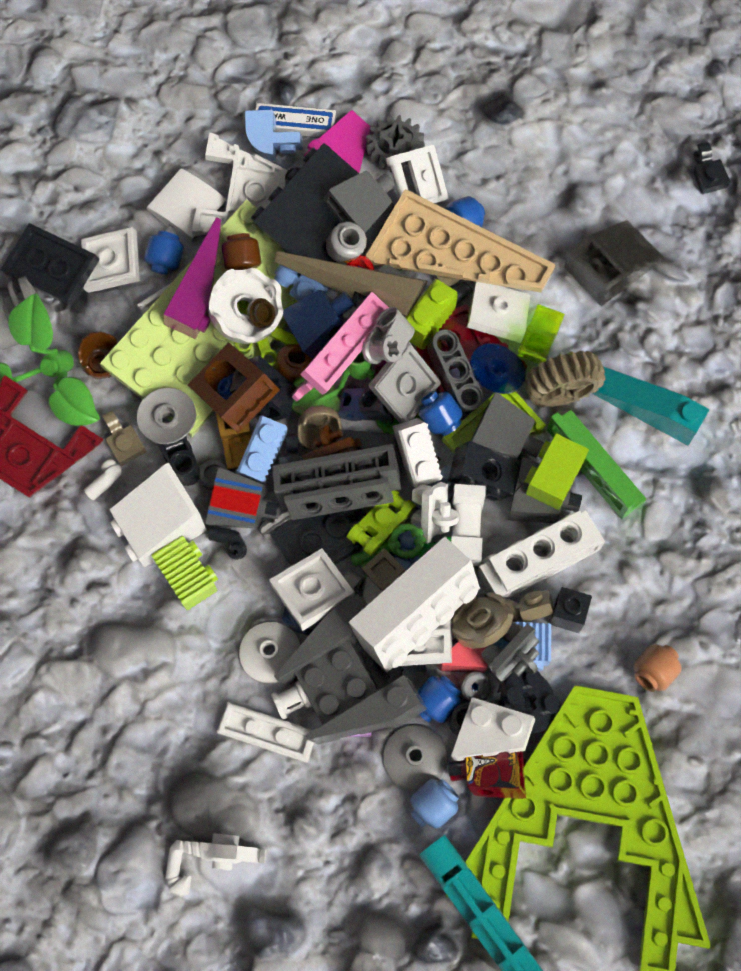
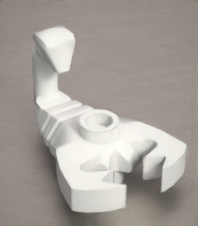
[165,833,267,896]

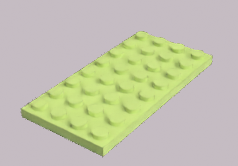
[100,199,297,438]

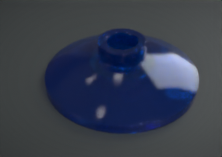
[470,344,526,394]

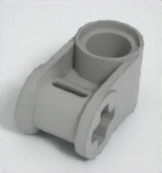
[362,307,415,364]

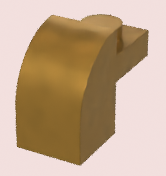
[216,413,252,470]

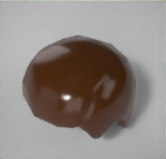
[78,331,118,380]

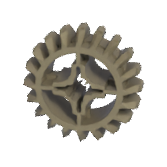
[525,350,606,408]

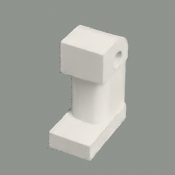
[451,484,486,566]

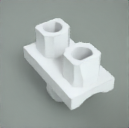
[411,482,459,544]

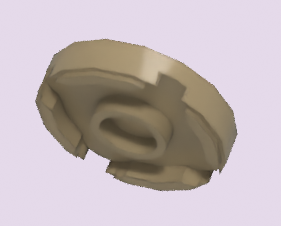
[451,592,513,649]

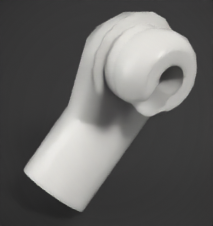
[84,459,121,500]

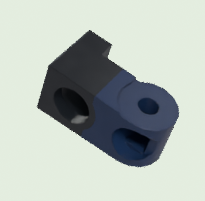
[338,387,394,423]

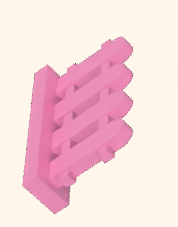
[292,292,389,401]

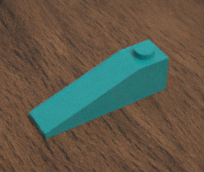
[592,366,710,446]

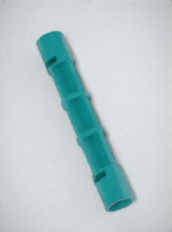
[419,835,543,971]

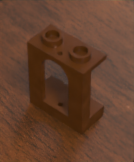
[188,342,280,433]

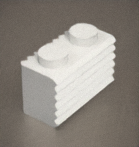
[393,418,443,488]

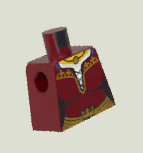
[448,751,526,799]

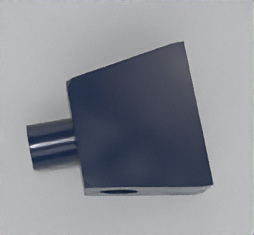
[283,290,355,359]

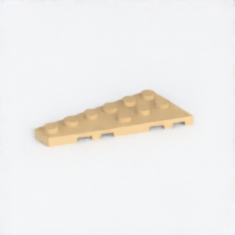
[366,189,556,293]

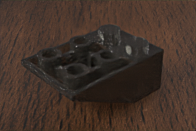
[564,220,665,307]

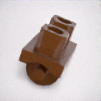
[302,425,362,473]

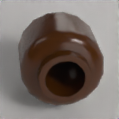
[222,233,262,271]
[273,343,313,386]

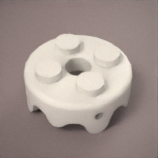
[208,268,284,344]

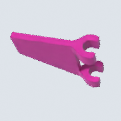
[304,110,371,173]

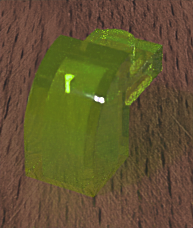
[517,304,565,364]

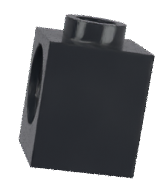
[549,587,592,633]

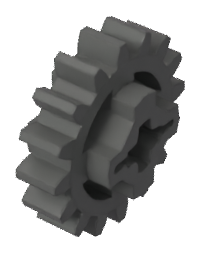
[366,115,425,172]

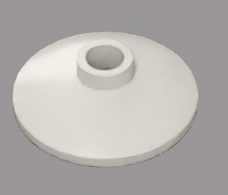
[239,622,300,684]

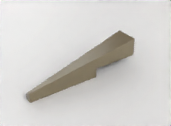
[274,251,428,316]

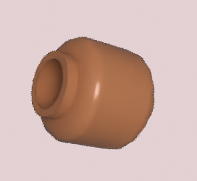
[633,644,682,692]

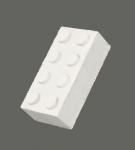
[348,537,480,673]

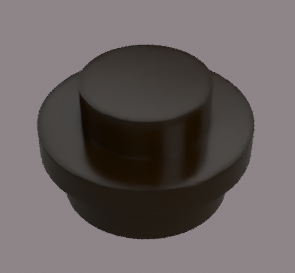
[247,298,275,328]

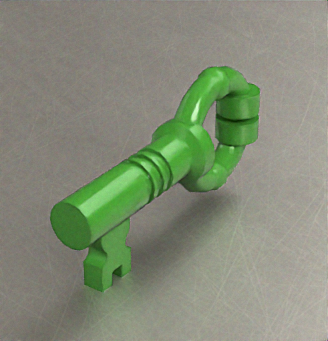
[351,524,427,578]

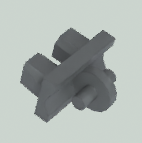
[481,622,539,684]

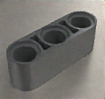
[426,329,483,415]

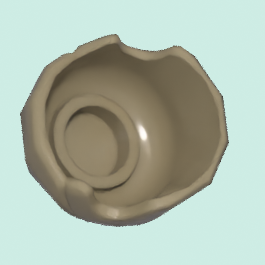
[297,405,342,451]

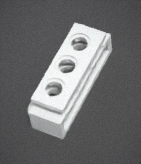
[477,511,605,599]

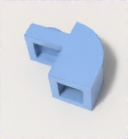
[245,110,303,161]

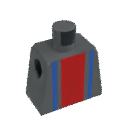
[205,467,281,528]

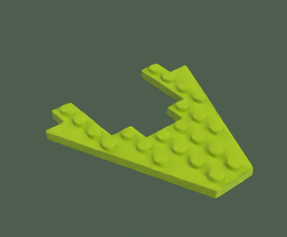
[446,685,710,971]

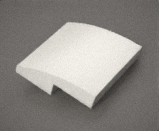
[146,169,227,242]

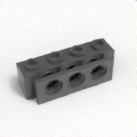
[272,444,401,520]

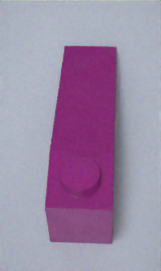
[163,217,221,340]

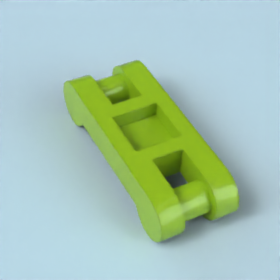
[347,490,417,556]

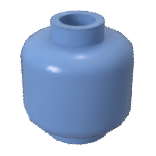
[410,779,459,829]

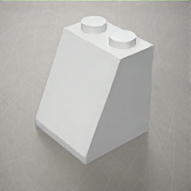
[110,463,207,567]

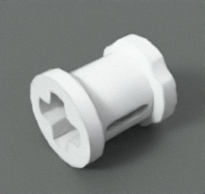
[271,681,311,720]

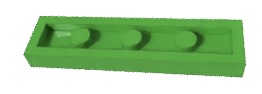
[547,410,647,520]

